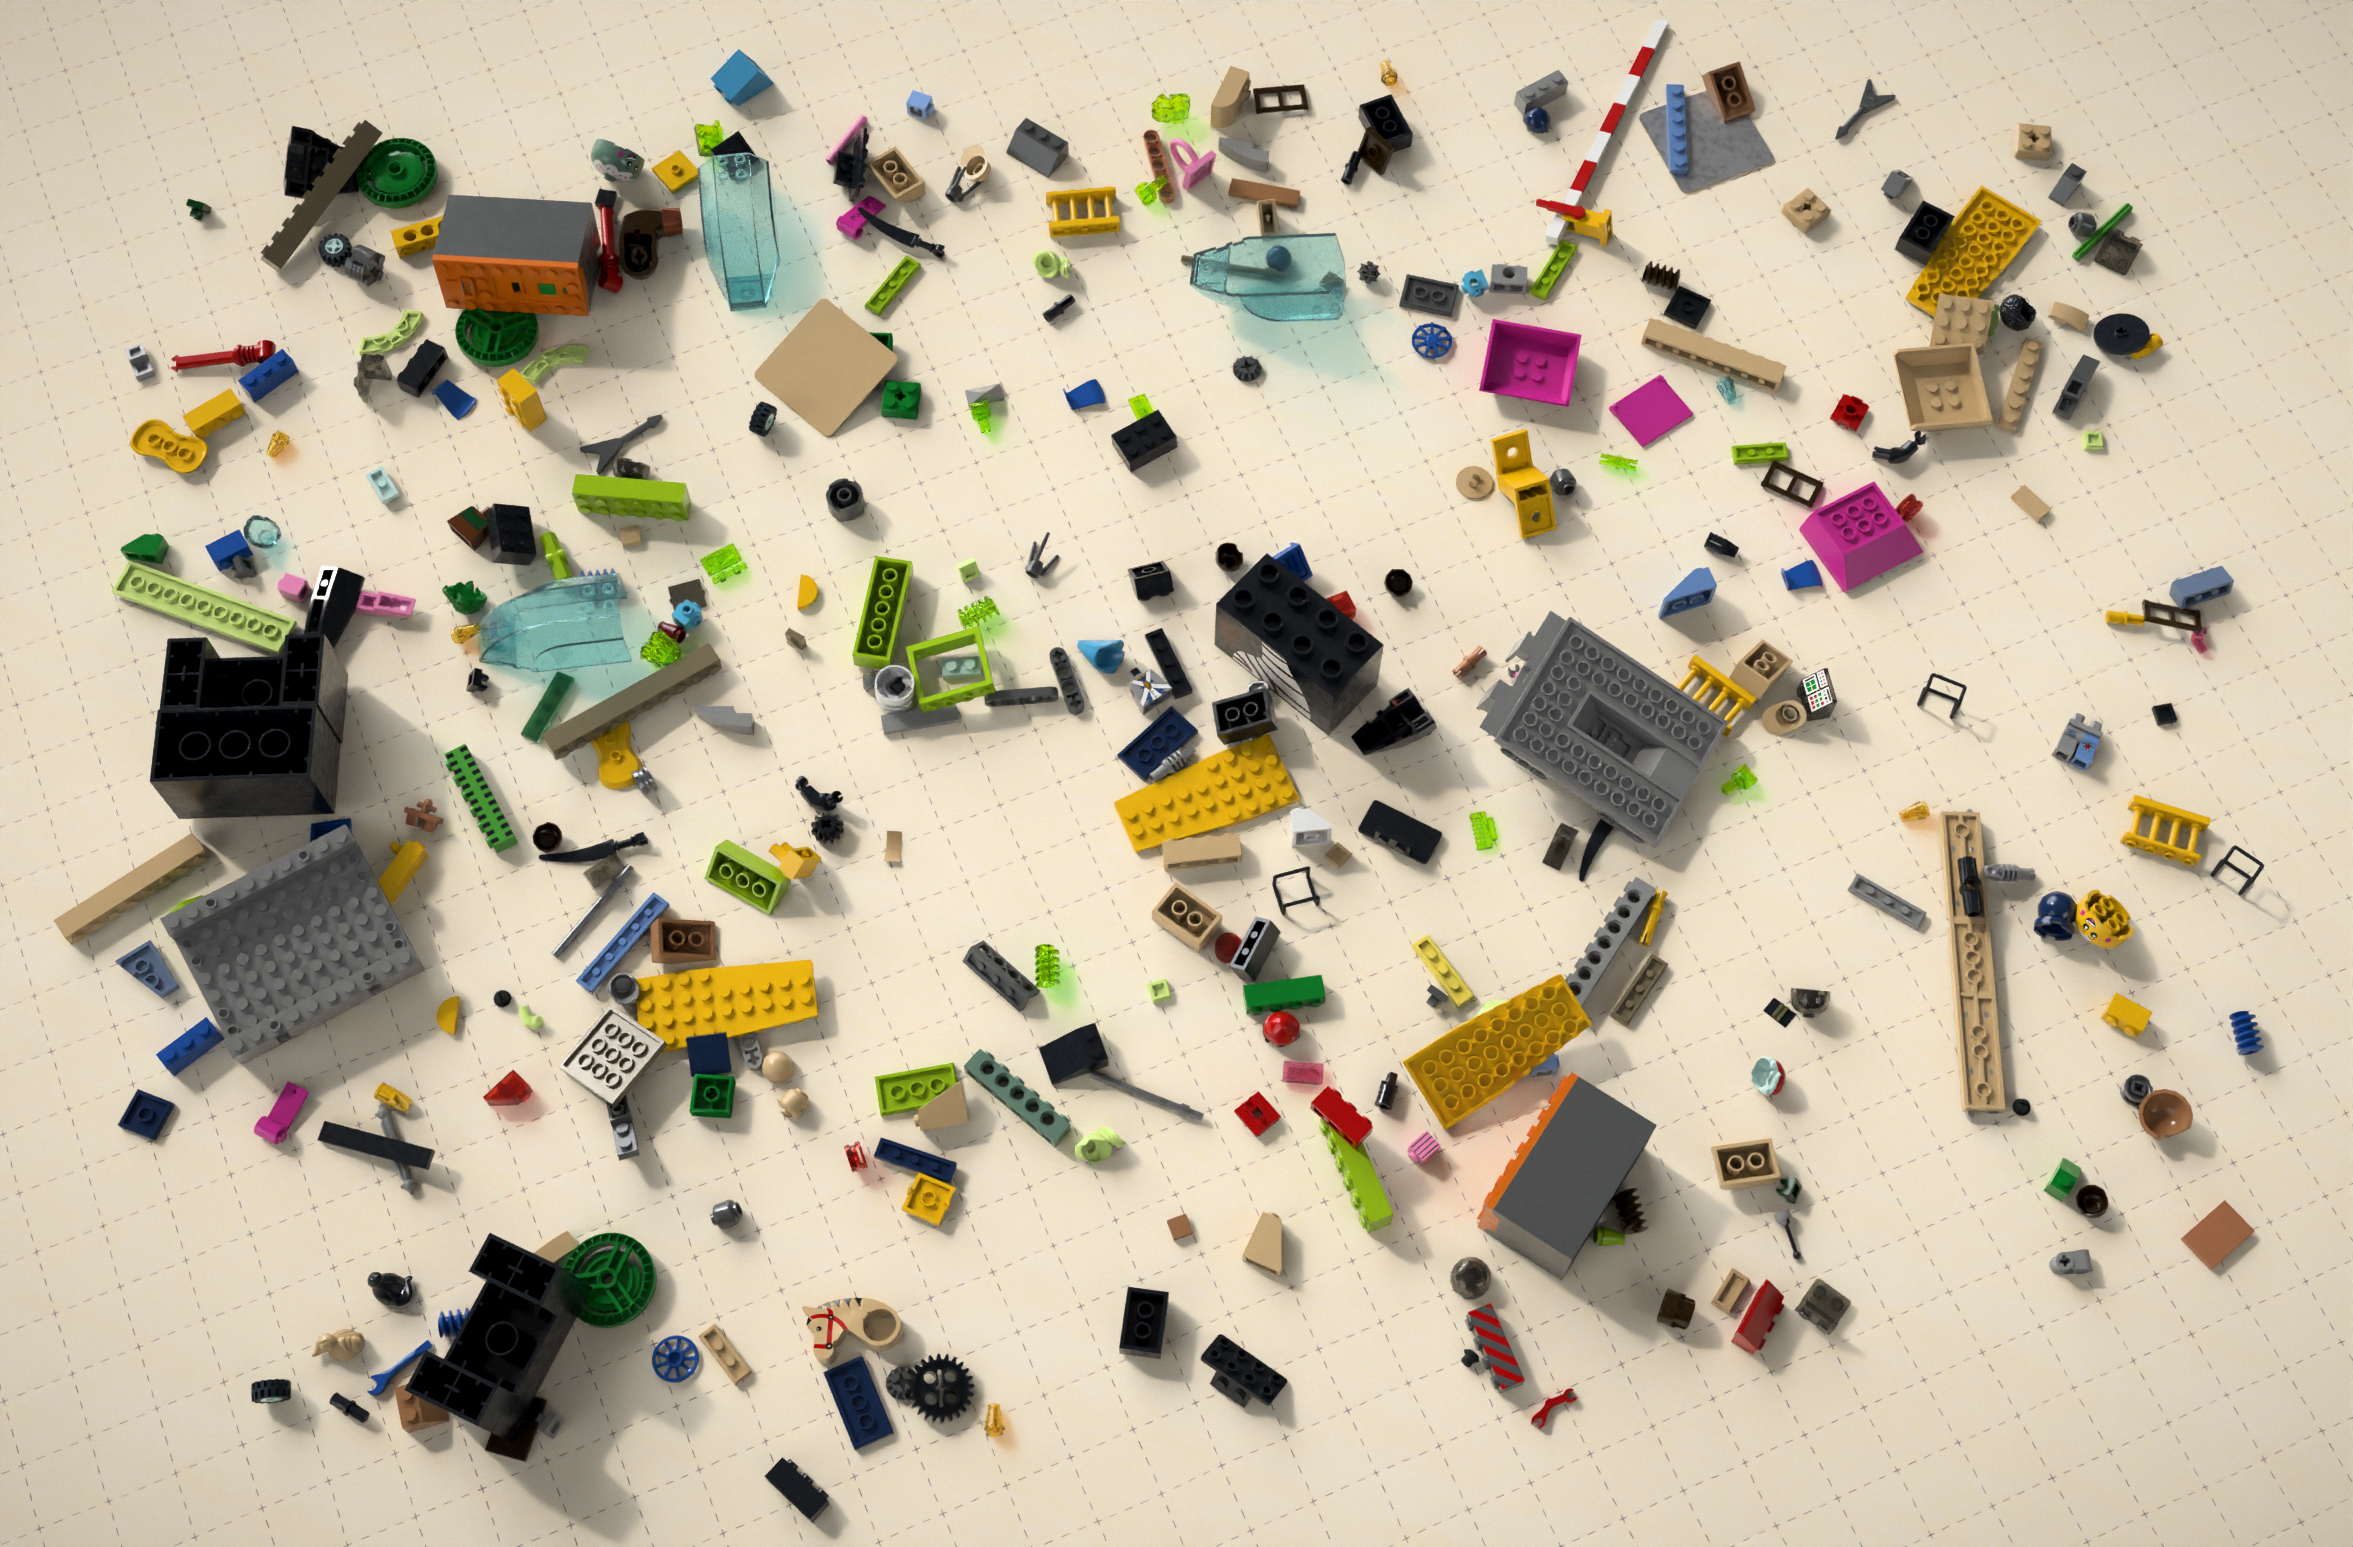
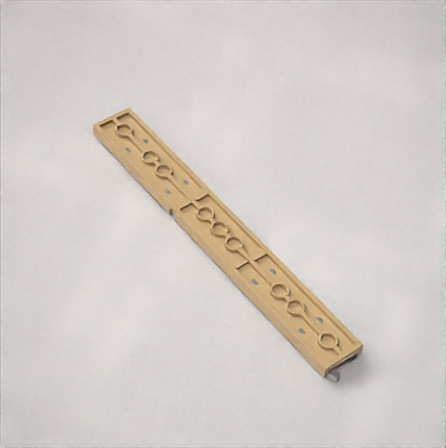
[1938,808,2005,1120]

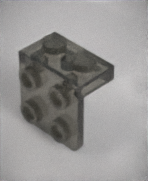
[2094,228,2143,276]
[354,354,393,403]
[1795,1279,1851,1335]

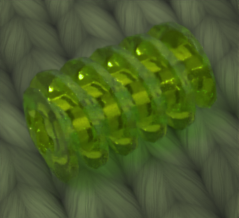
[957,596,1000,630]
[1035,944,1060,988]

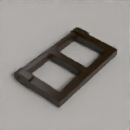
[1253,84,1308,114]
[1761,460,1824,508]
[2142,599,2202,633]

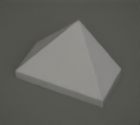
[965,383,1004,407]

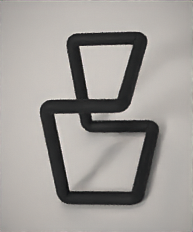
[1917,673,1967,719]
[2210,845,2264,895]
[1272,866,1320,915]

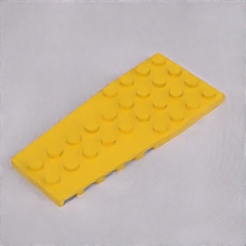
[1905,185,2042,317]
[1114,734,1299,854]
[636,960,819,1053]
[1402,974,1592,1130]

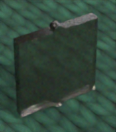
[668,579,707,611]

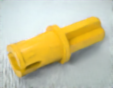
[2105,610,2145,626]

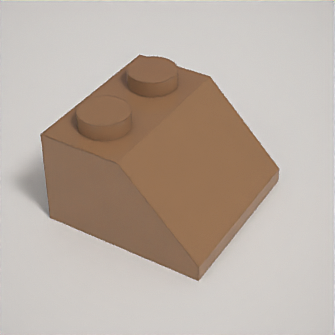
[394,1384,450,1433]

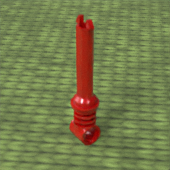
[598,203,623,293]
[171,340,276,372]

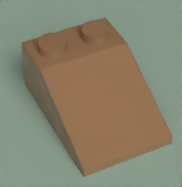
[1702,61,1756,122]
[651,918,716,964]

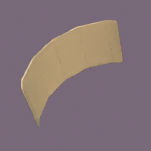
[884,831,902,862]

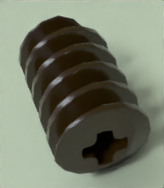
[1641,261,1681,292]
[1613,1188,1649,1234]

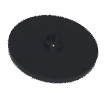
[2093,313,2150,355]

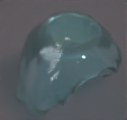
[243,515,281,550]

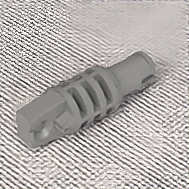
[1149,745,1196,783]
[1983,864,2036,882]

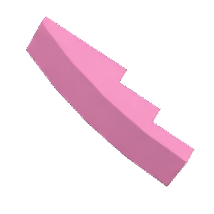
[354,591,416,617]

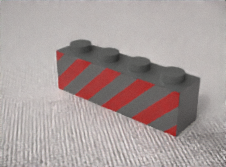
[1465,1303,1525,1394]

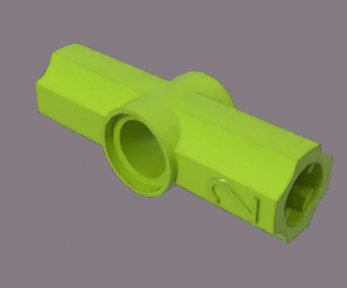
[540,532,574,587]

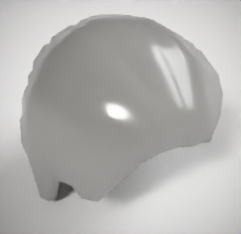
[608,972,640,1006]

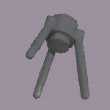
[945,166,982,203]
[1025,532,1059,579]

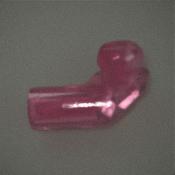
[2190,627,2208,654]

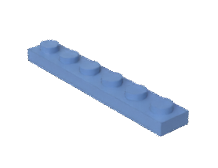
[1666,84,1688,174]
[576,892,670,994]

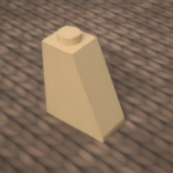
[914,1081,969,1131]
[1242,1211,1282,1277]

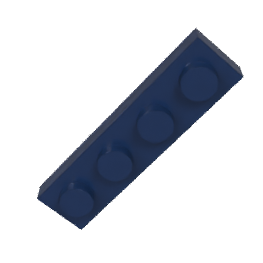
[874,1137,957,1183]

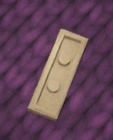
[698,1324,752,1386]

